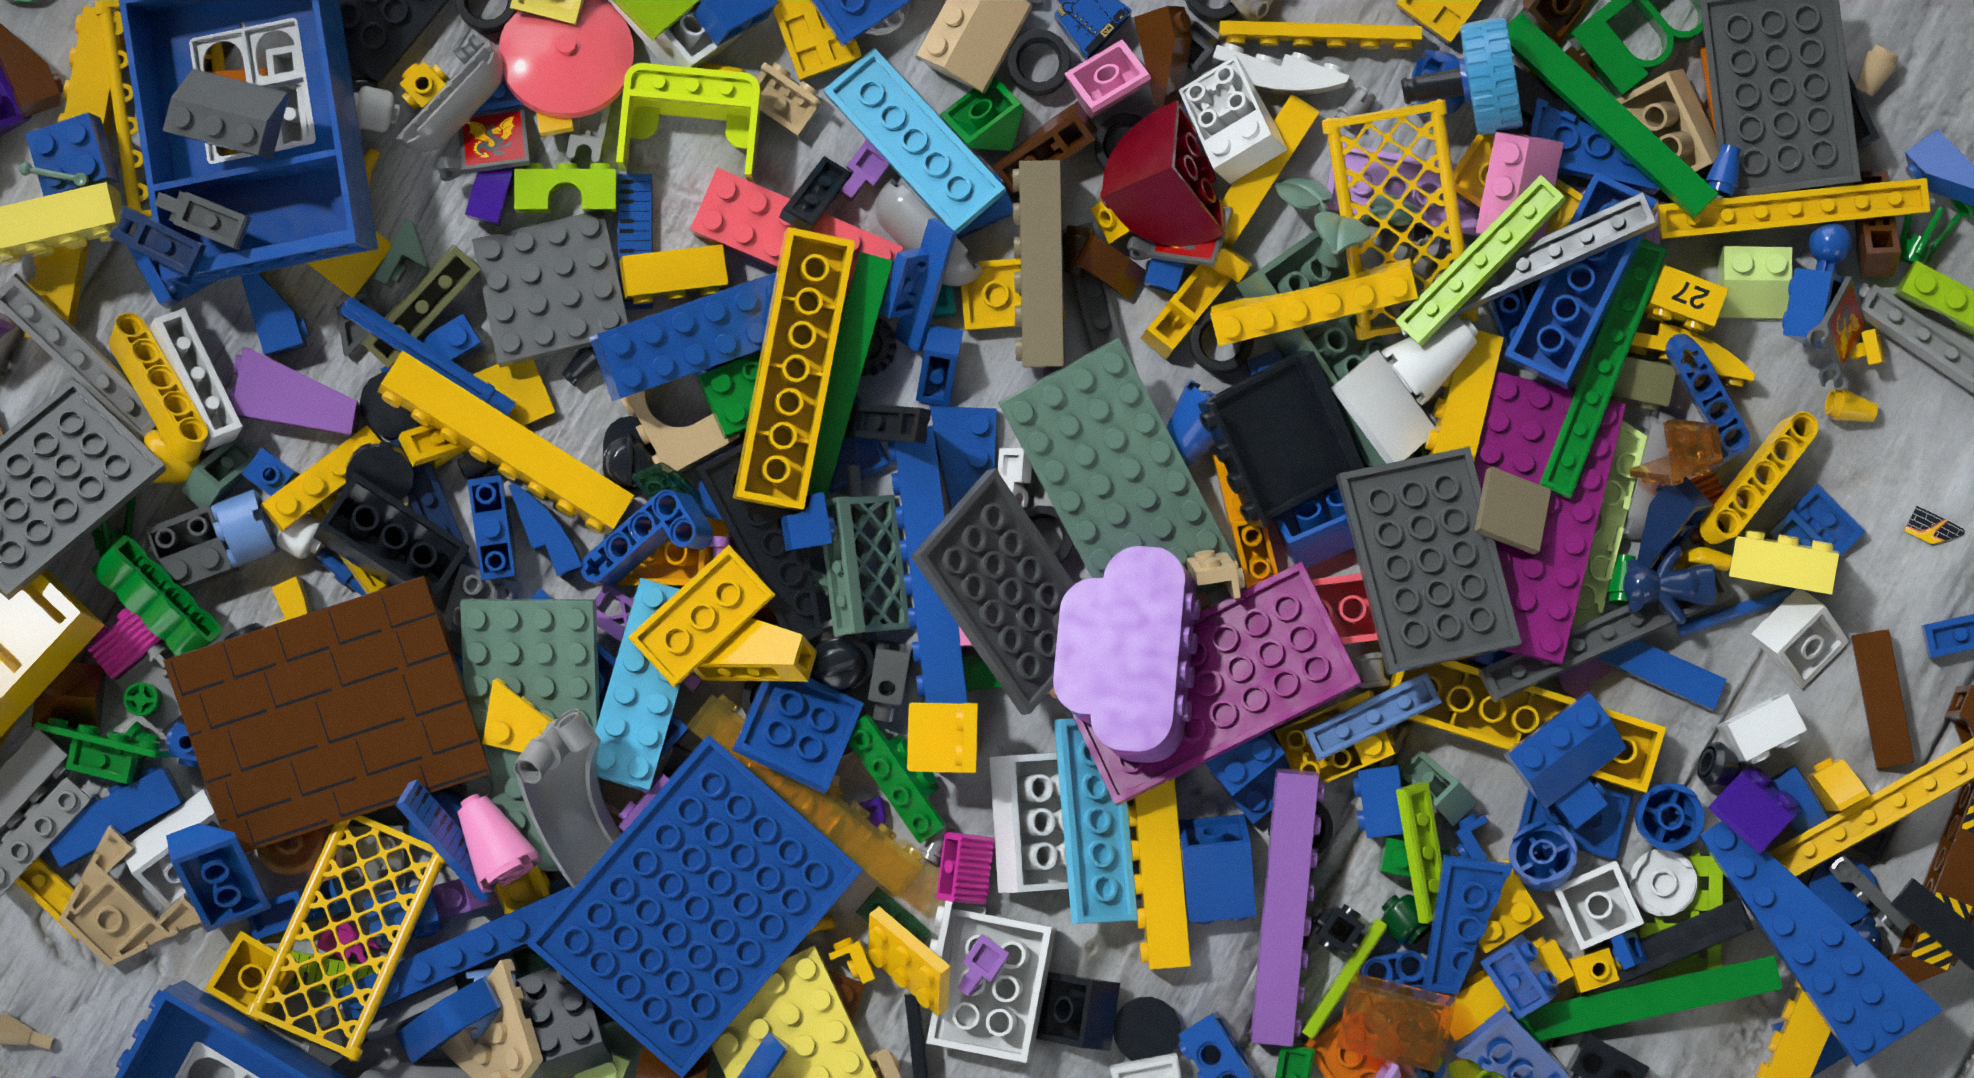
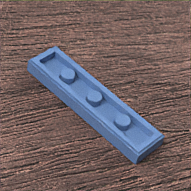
[1303,672,1442,761]

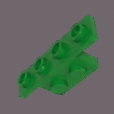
[848,715,945,843]
[34,716,170,784]

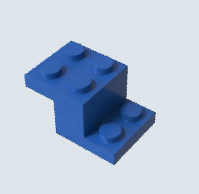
[1205,732,1291,825]

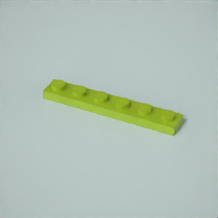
[1395,175,1567,347]

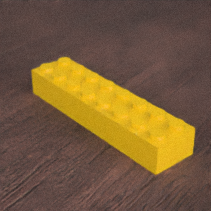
[733,227,855,512]
[1388,661,1666,793]

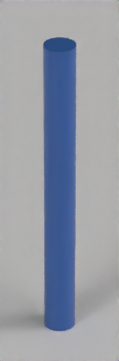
[1676,587,1808,637]

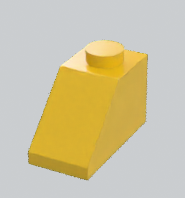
[1807,757,1870,811]

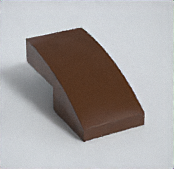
[1075,234,1146,299]

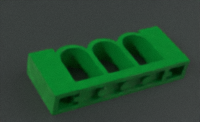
[1567,0,1703,99]

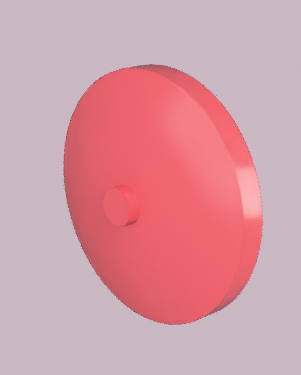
[499,0,634,119]

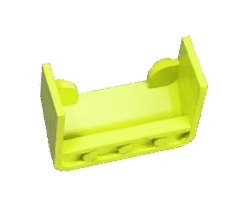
[616,63,761,183]

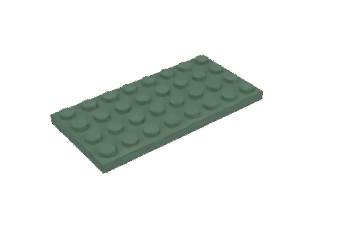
[998,338,1240,596]
[460,599,603,871]

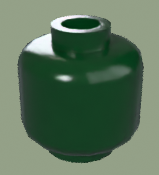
[1381,894,1431,945]

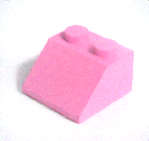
[1064,40,1151,119]

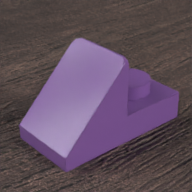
[432,878,500,919]

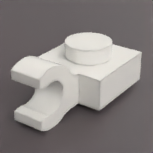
[998,448,1032,508]

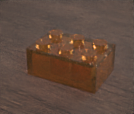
[1336,973,1457,1072]

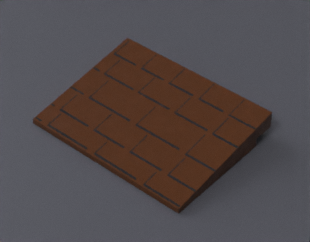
[163,576,492,853]

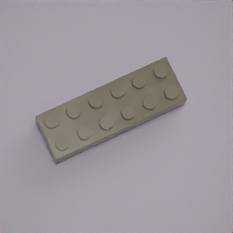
[1013,160,1065,368]

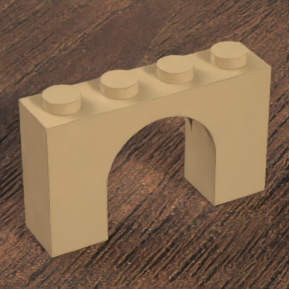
[621,389,743,479]

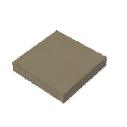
[1474,467,1551,555]

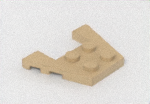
[59,825,202,967]
[440,959,543,1078]

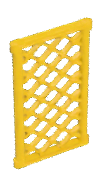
[94,0,238,218]
[1321,99,1479,340]
[245,816,447,1062]

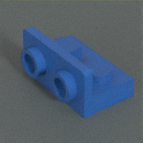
[1480,934,1559,1020]

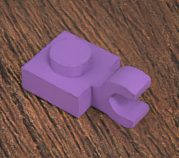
[840,140,890,202]
[957,934,1011,997]

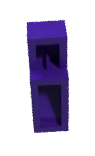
[465,131,528,226]

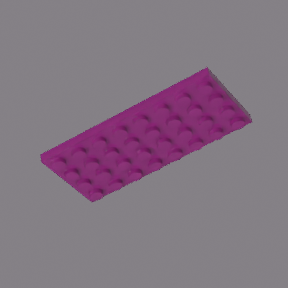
[1474,371,1626,666]
[1071,562,1363,806]

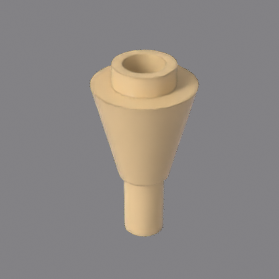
[0,1011,53,1050]

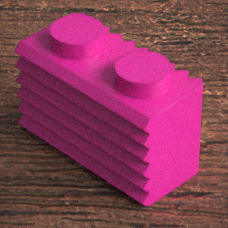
[87,608,164,680]
[936,831,995,905]

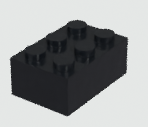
[516,967,613,1078]

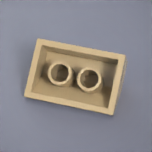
[917,0,1033,94]
[1616,68,1718,192]

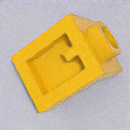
[494,866,551,915]
[828,937,876,984]

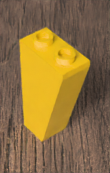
[694,618,817,682]

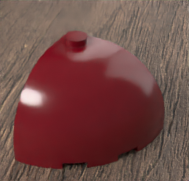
[1100,101,1225,246]

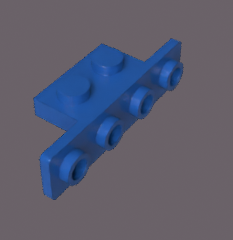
[880,218,957,352]

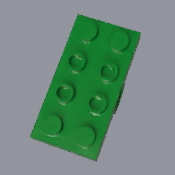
[697,351,761,439]

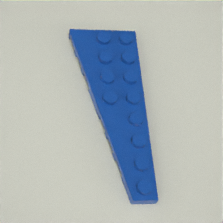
[1699,821,1943,1067]

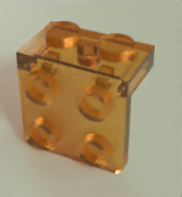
[1629,419,1723,486]

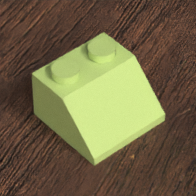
[1717,246,1792,319]

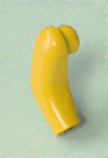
[1673,547,1732,571]

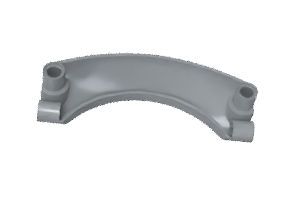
[513,708,621,888]

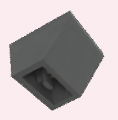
[145,505,239,590]

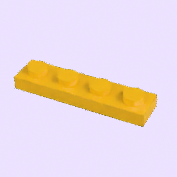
[261,425,381,533]

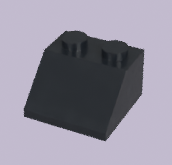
[1036,972,1120,1051]

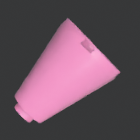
[457,794,542,893]

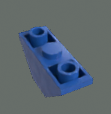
[467,475,516,581]

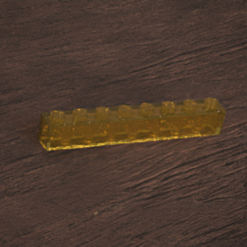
[686,694,925,898]

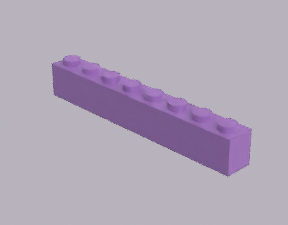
[1250,768,1324,1047]

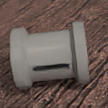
[1356,652,1390,689]

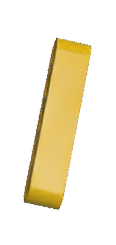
[1222,94,1320,248]
[108,312,208,462]
[1700,411,1818,545]

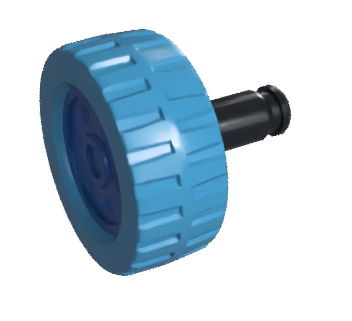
[1401,17,1523,135]

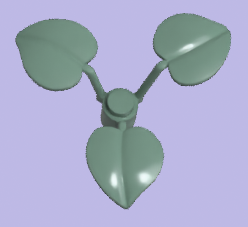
[1272,177,1425,268]

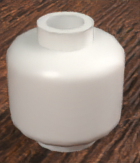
[354,86,400,133]
[273,514,324,559]

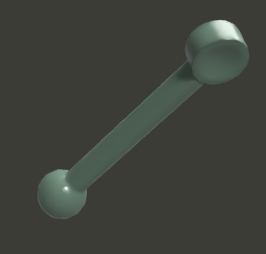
[19,162,89,187]

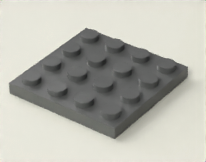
[472,210,629,368]

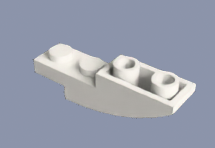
[1211,43,1349,96]

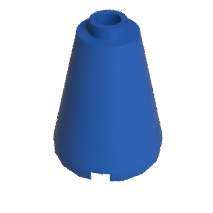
[1166,379,1216,468]

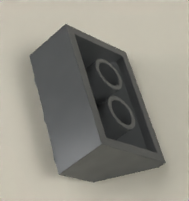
[163,68,290,160]

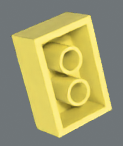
[1729,528,1839,595]

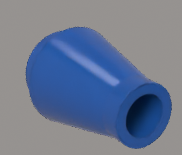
[1705,144,1741,197]

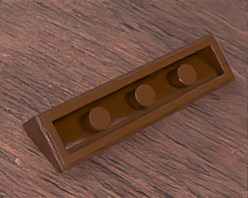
[1851,629,1914,769]

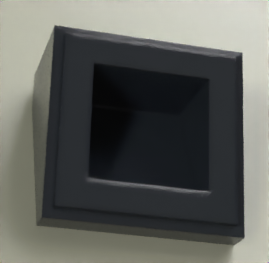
[1187,22,1221,73]

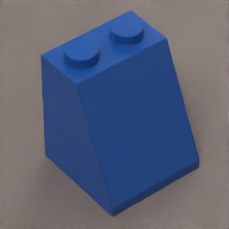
[1178,814,1256,925]

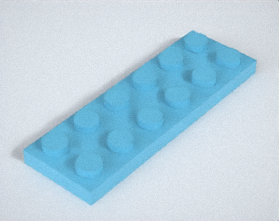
[823,47,1006,234]
[595,578,681,792]
[1054,718,1138,925]

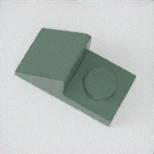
[375,219,430,288]

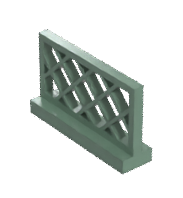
[823,495,910,636]

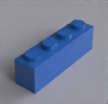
[49,765,186,867]

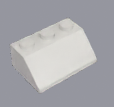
[124,789,249,910]

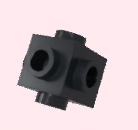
[1314,904,1365,955]

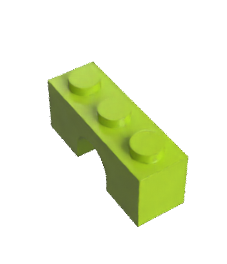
[514,163,619,214]
[1893,261,1974,337]

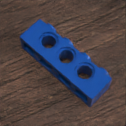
[1178,1011,1259,1078]

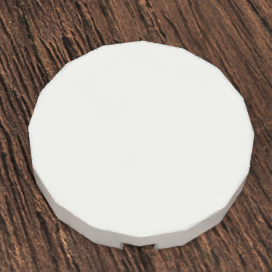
[1629,849,1697,916]

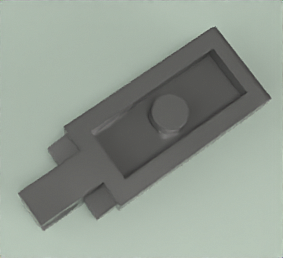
[154,191,251,250]
[1828,854,1911,932]

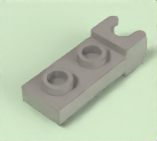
[566,103,612,163]

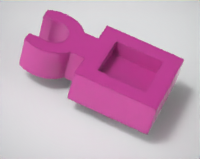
[316,917,381,964]

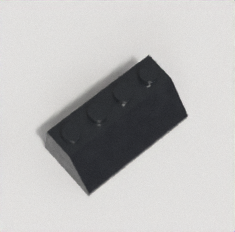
[313,472,470,599]

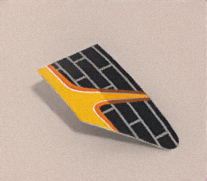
[1904,506,1965,544]

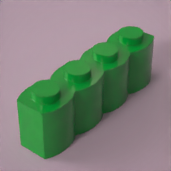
[91,535,223,656]

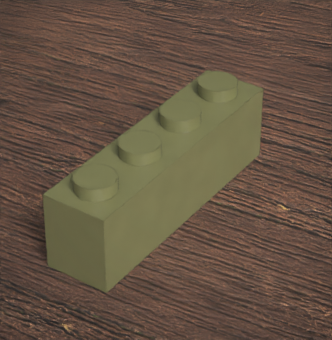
[361,244,481,368]
[1533,347,1676,411]

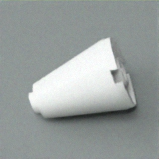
[1381,316,1478,406]

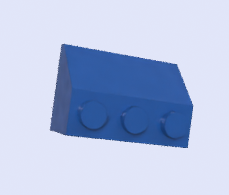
[1272,484,1354,568]
[1503,692,1627,810]
[166,823,272,932]

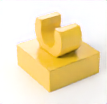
[1850,329,1887,366]

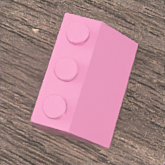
[1475,131,1564,242]

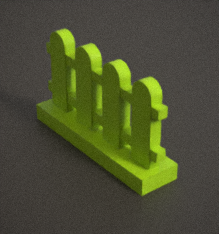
[1639,848,1723,980]

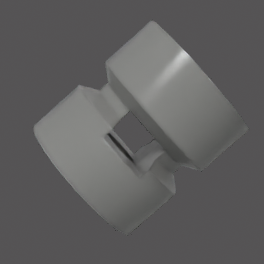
[1382,225,1441,279]

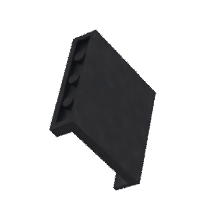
[1198,350,1365,528]

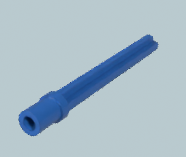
[340,297,516,416]

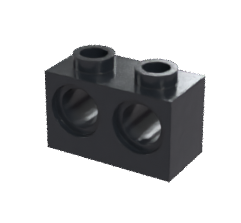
[1566,1033,1650,1078]

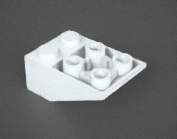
[1179,56,1287,184]

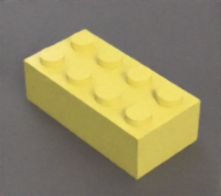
[0,182,123,265]

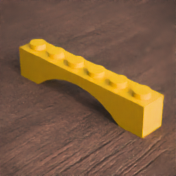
[1210,258,1418,347]

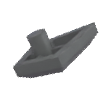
[336,291,378,357]

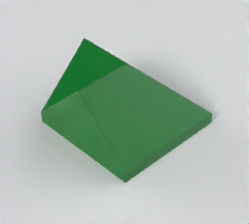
[939,76,1024,151]

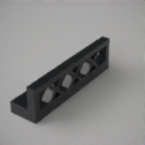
[1618,898,1754,983]

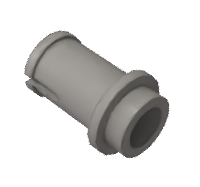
[1335,85,1376,129]
[919,823,955,865]

